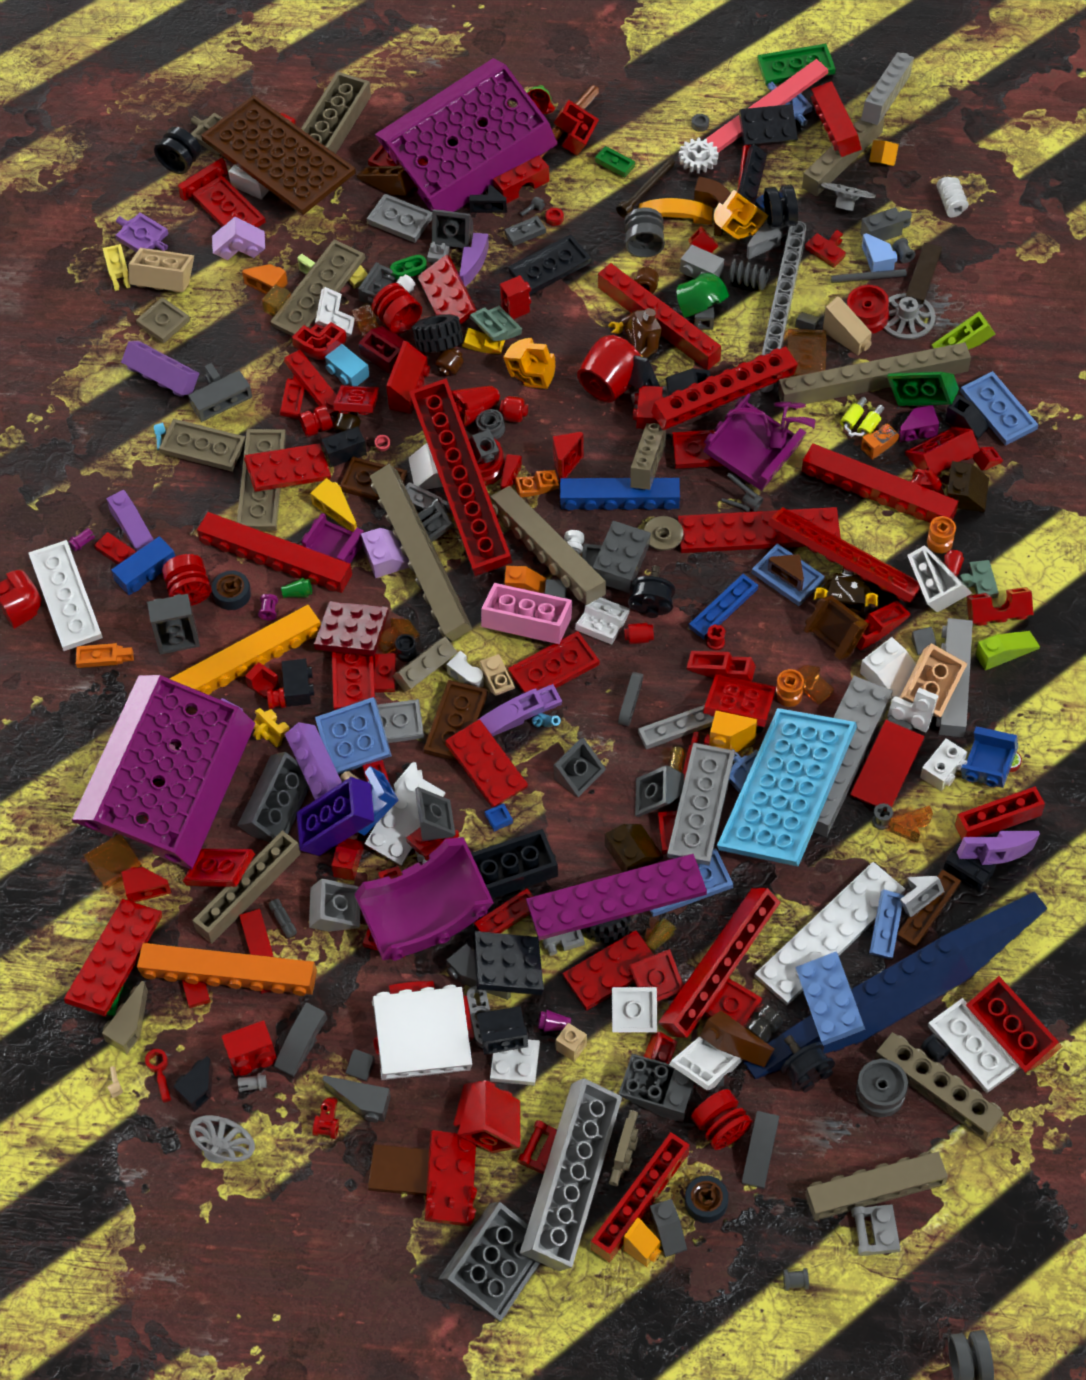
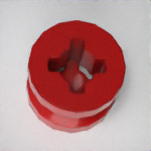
[267,687,286,710]

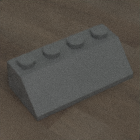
[237,752,309,842]

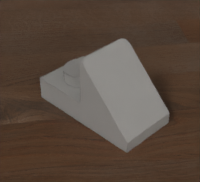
[900,876,945,917]

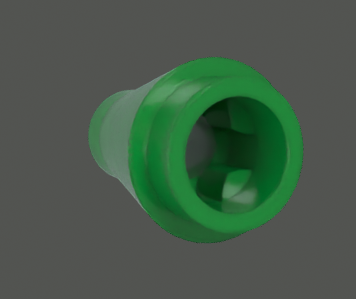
[281,578,312,598]

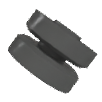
[855,1059,908,1118]
[948,1330,994,1380]

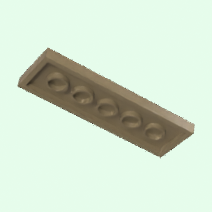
[270,239,366,336]
[237,429,286,531]

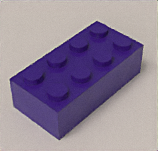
[297,777,374,856]

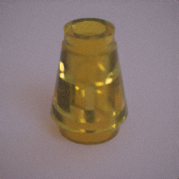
[645,918,676,951]

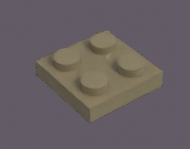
[136,297,190,344]

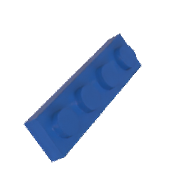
[689,574,758,640]

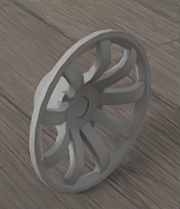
[821,182,876,211]
[883,293,936,339]
[189,1115,255,1163]

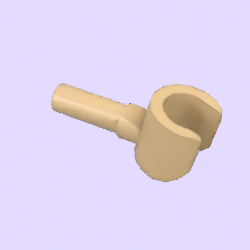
[107,1066,123,1098]

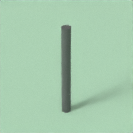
[831,269,907,283]

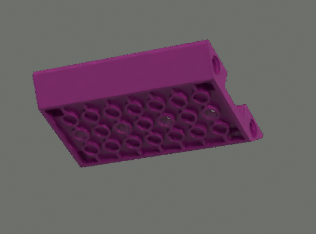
[375,58,557,212]
[72,675,256,870]

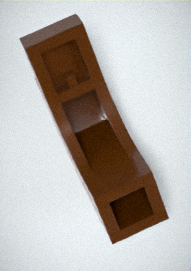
[694,177,731,237]

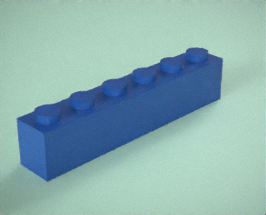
[560,478,680,510]

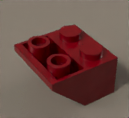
[359,326,414,374]

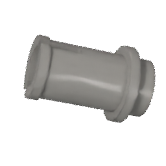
[238,1073,267,1092]

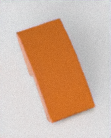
[514,470,559,498]

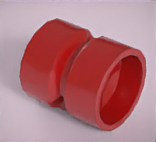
[298,405,333,438]

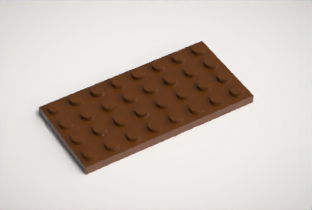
[201,95,356,215]

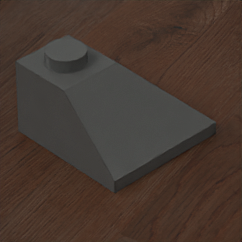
[635,765,684,817]

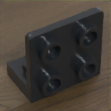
[477,1006,528,1055]

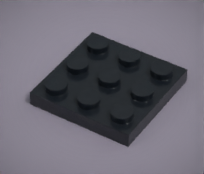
[473,931,544,995]

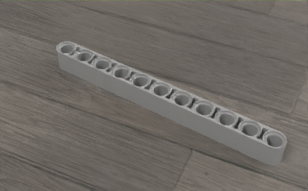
[759,221,806,392]

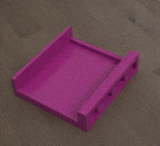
[703,393,806,491]

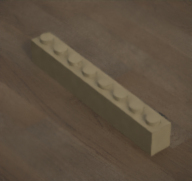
[490,486,606,605]

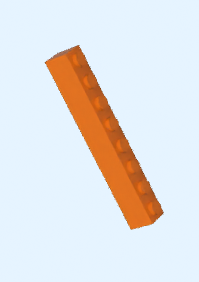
[137,943,317,996]

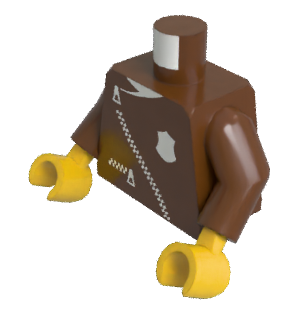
[608,308,661,358]

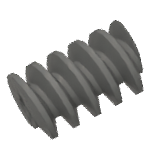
[729,259,770,291]

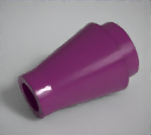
[538,1009,571,1032]

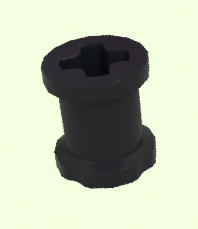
[920,1034,950,1063]

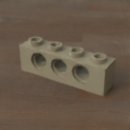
[631,423,666,490]

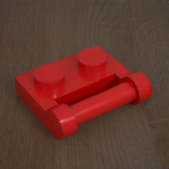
[517,1120,557,1174]

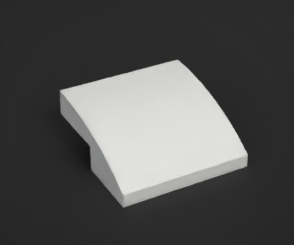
[575,597,630,645]

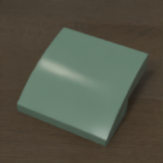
[470,306,522,341]

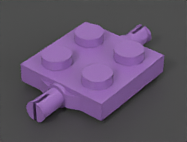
[115,213,168,252]

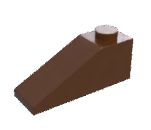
[357,166,415,196]
[700,1011,774,1067]

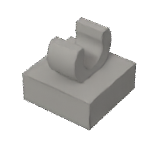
[427,242,450,263]

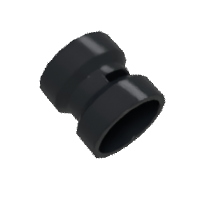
[395,634,417,662]

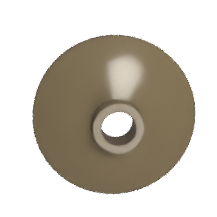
[644,516,683,551]

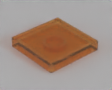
[84,834,142,890]

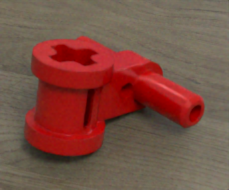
[910,467,945,495]
[312,1097,339,1139]

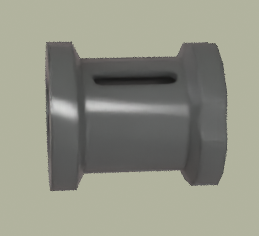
[892,238,916,263]
[872,803,893,830]
[783,1268,809,1291]

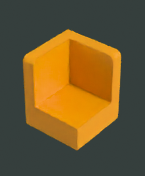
[869,140,899,166]

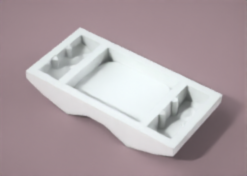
[669,1036,743,1090]

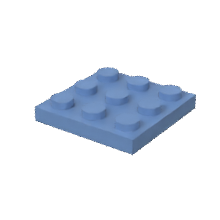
[315,697,392,775]

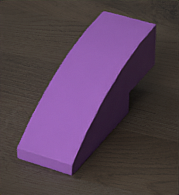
[460,233,489,287]

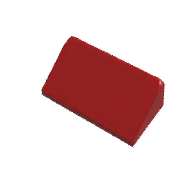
[644,1032,678,1064]

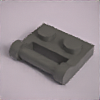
[418,498,454,542]

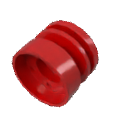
[371,283,422,334]
[162,554,212,606]
[691,1089,753,1150]

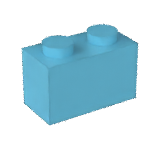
[325,344,369,386]

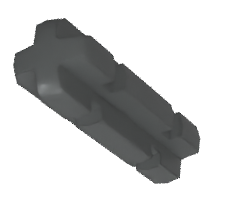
[269,899,297,938]

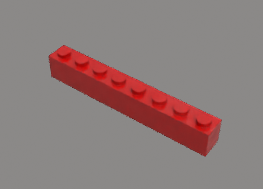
[598,263,721,370]
[801,443,959,523]
[197,512,352,593]
[658,888,781,1038]

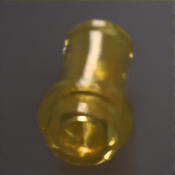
[669,747,686,772]

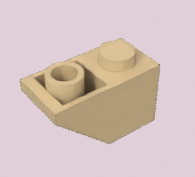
[480,654,515,696]

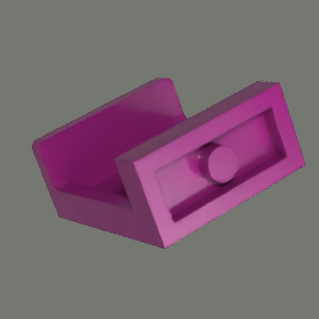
[301,513,364,563]

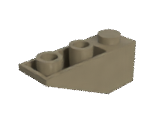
[102,981,148,1054]

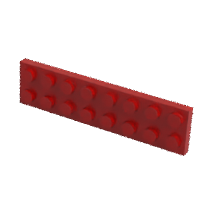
[678,507,841,553]
[767,507,921,602]

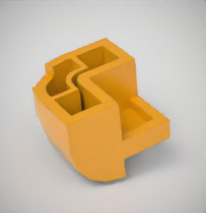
[714,190,769,240]
[503,338,555,389]

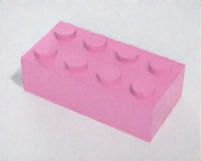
[481,583,572,644]

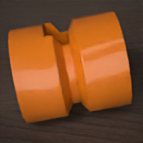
[927,516,956,553]
[776,669,804,707]

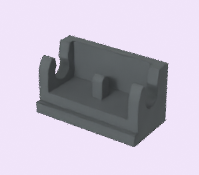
[358,262,396,305]

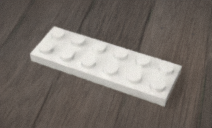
[29,540,103,651]

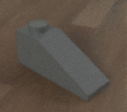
[447,944,511,1000]
[323,1076,391,1123]

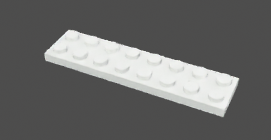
[755,862,905,1006]

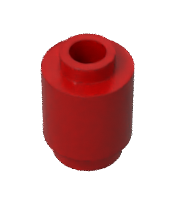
[624,623,654,644]

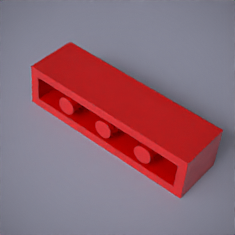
[955,786,1045,840]

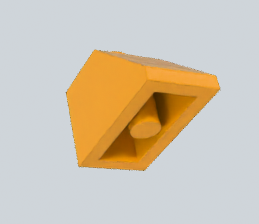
[624,1218,661,1267]

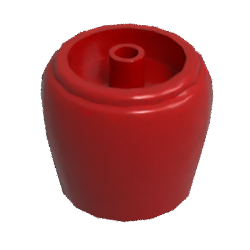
[577,335,641,403]

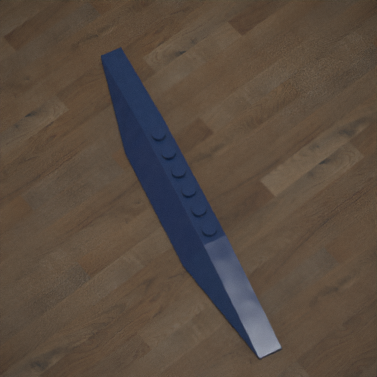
[743,891,1047,1079]

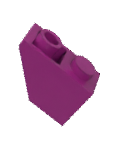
[899,405,939,442]

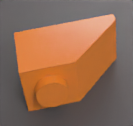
[242,264,288,298]
[505,566,547,594]

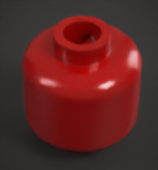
[500,396,528,423]

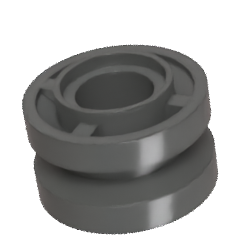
[476,409,505,439]

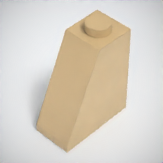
[823,296,872,355]

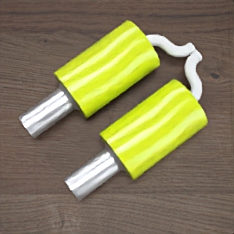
[840,397,884,437]

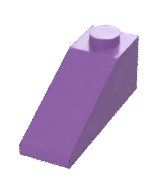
[106,490,154,551]

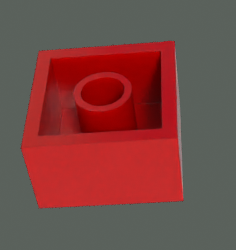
[221,1020,277,1076]

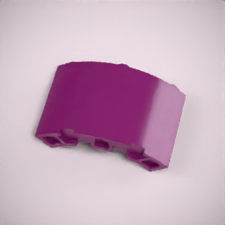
[354,837,494,961]

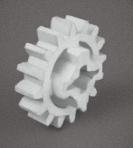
[679,138,718,173]

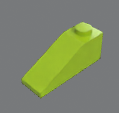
[931,311,995,350]
[975,631,1040,671]

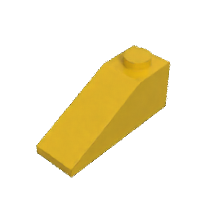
[310,478,357,532]

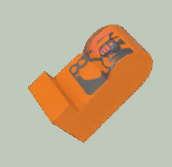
[861,424,899,460]

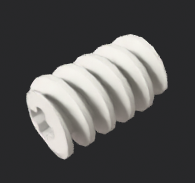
[936,177,969,218]

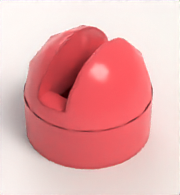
[375,435,390,452]

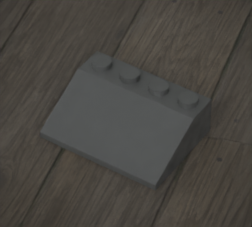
[438,1202,540,1322]

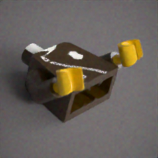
[814,568,878,614]

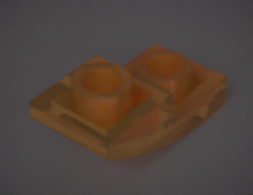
[351,304,379,338]

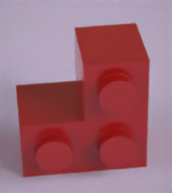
[554,100,599,155]

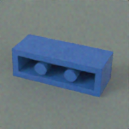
[111,536,175,595]

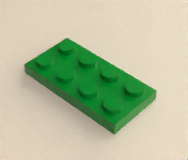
[757,43,836,86]

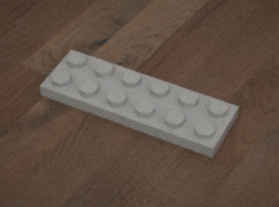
[667,743,735,866]

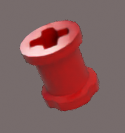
[707,624,726,651]

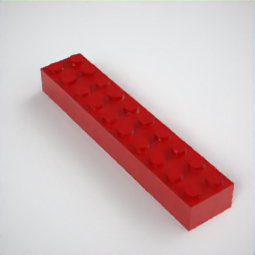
[409,378,513,576]

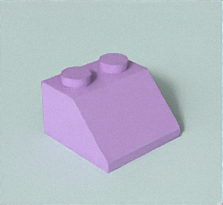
[361,528,409,578]

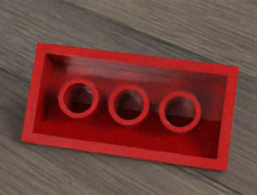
[966,976,1063,1073]

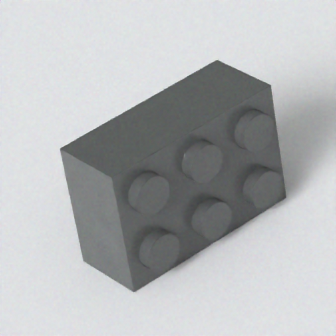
[593,521,651,593]
[147,594,200,655]

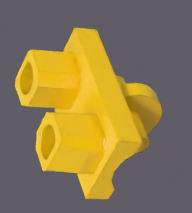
[253,708,290,747]

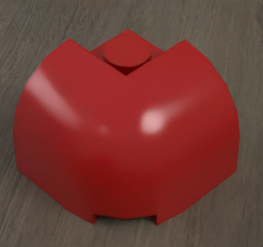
[292,322,346,360]
[0,570,42,629]

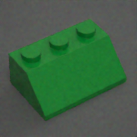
[887,372,959,406]

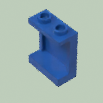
[961,726,1019,788]
[358,766,399,836]

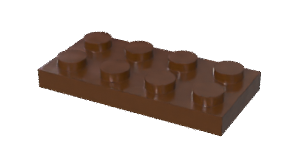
[423,680,488,762]

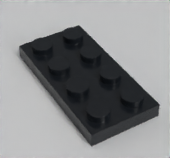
[508,234,591,296]

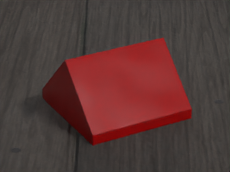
[553,432,584,482]

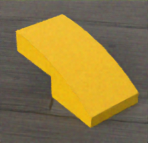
[462,328,505,354]

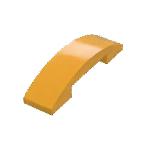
[639,198,713,224]

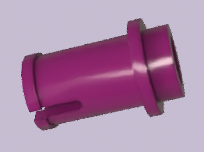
[68,528,95,551]

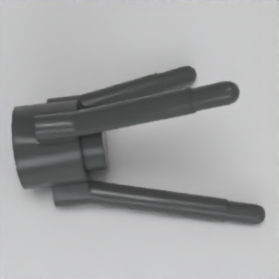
[721,473,763,512]

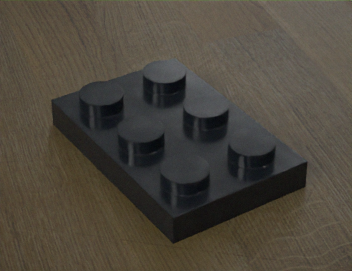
[739,104,798,146]

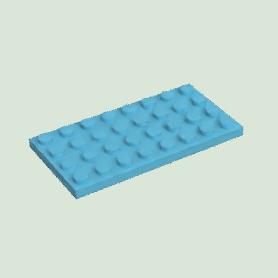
[717,708,857,866]

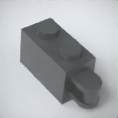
[860,207,912,241]

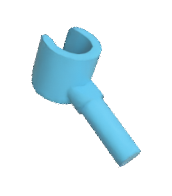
[154,423,166,450]

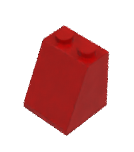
[457,1081,521,1153]

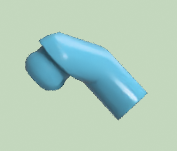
[532,713,561,727]

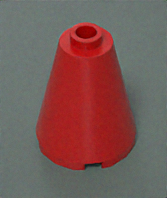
[451,386,500,427]

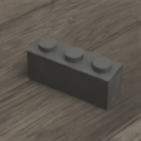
[188,370,252,422]

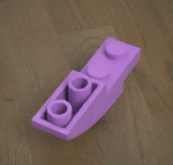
[478,684,562,736]
[957,831,1040,865]

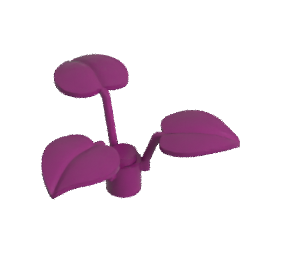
[727,401,816,448]

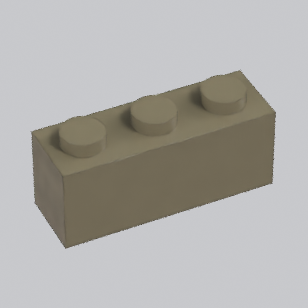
[392,636,458,692]

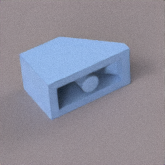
[862,233,897,272]

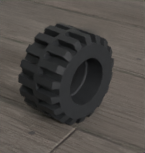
[412,314,463,353]
[581,916,631,943]

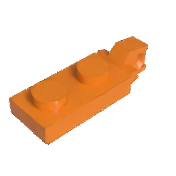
[76,643,134,668]

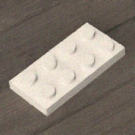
[364,771,446,866]
[928,998,1021,1093]

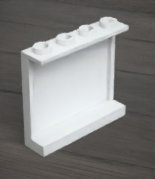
[372,985,472,1080]

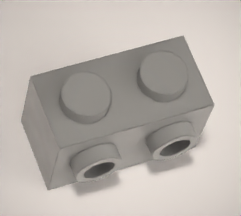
[680,245,724,279]

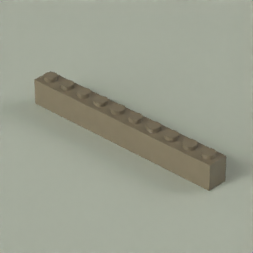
[778,342,971,409]
[370,464,473,641]

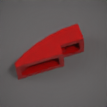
[856,601,911,651]
[687,651,756,681]

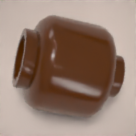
[634,267,659,294]
[435,348,464,377]

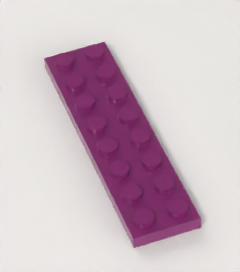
[526,853,707,940]

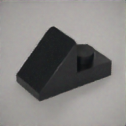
[469,184,507,213]
[628,355,660,388]

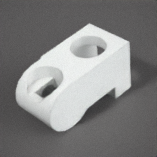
[446,651,484,688]

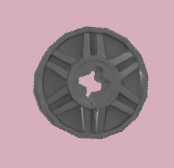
[624,208,665,258]

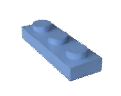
[869,889,904,959]

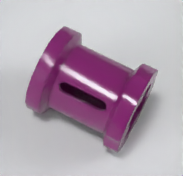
[258,594,278,621]

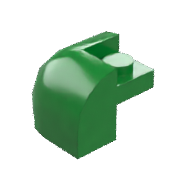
[677,273,729,318]

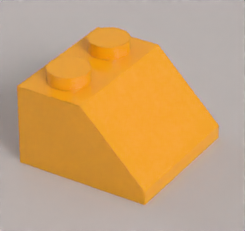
[709,711,757,753]

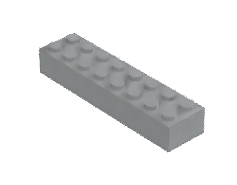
[813,676,893,837]
[520,1078,622,1271]

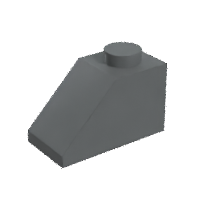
[650,1199,687,1258]

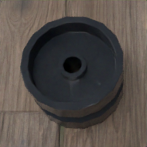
[154,127,201,174]
[763,184,798,229]

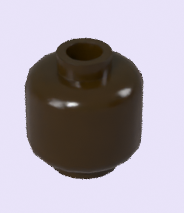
[333,412,361,434]

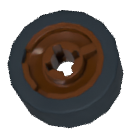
[212,570,251,610]
[685,1176,728,1223]

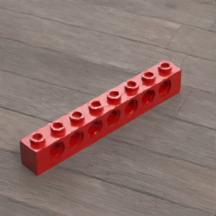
[651,346,798,431]

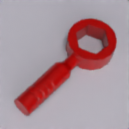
[145,1049,171,1103]

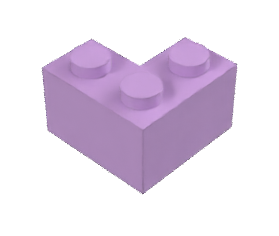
[212,217,265,260]

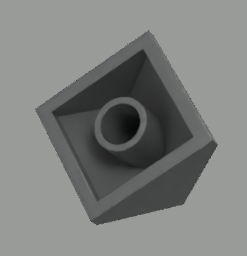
[553,738,606,797]
[415,787,455,841]

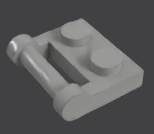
[851,1204,900,1256]

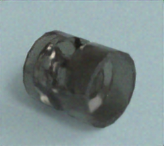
[743,1004,783,1043]

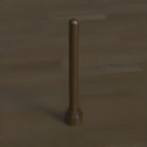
[616,159,675,218]

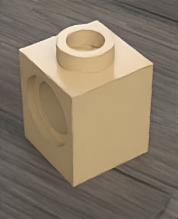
[556,1023,587,1062]

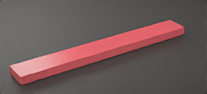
[706,59,828,153]

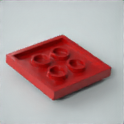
[703,674,776,727]

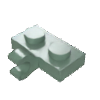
[960,560,999,598]

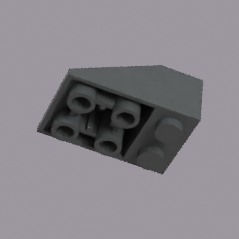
[619,1054,696,1123]

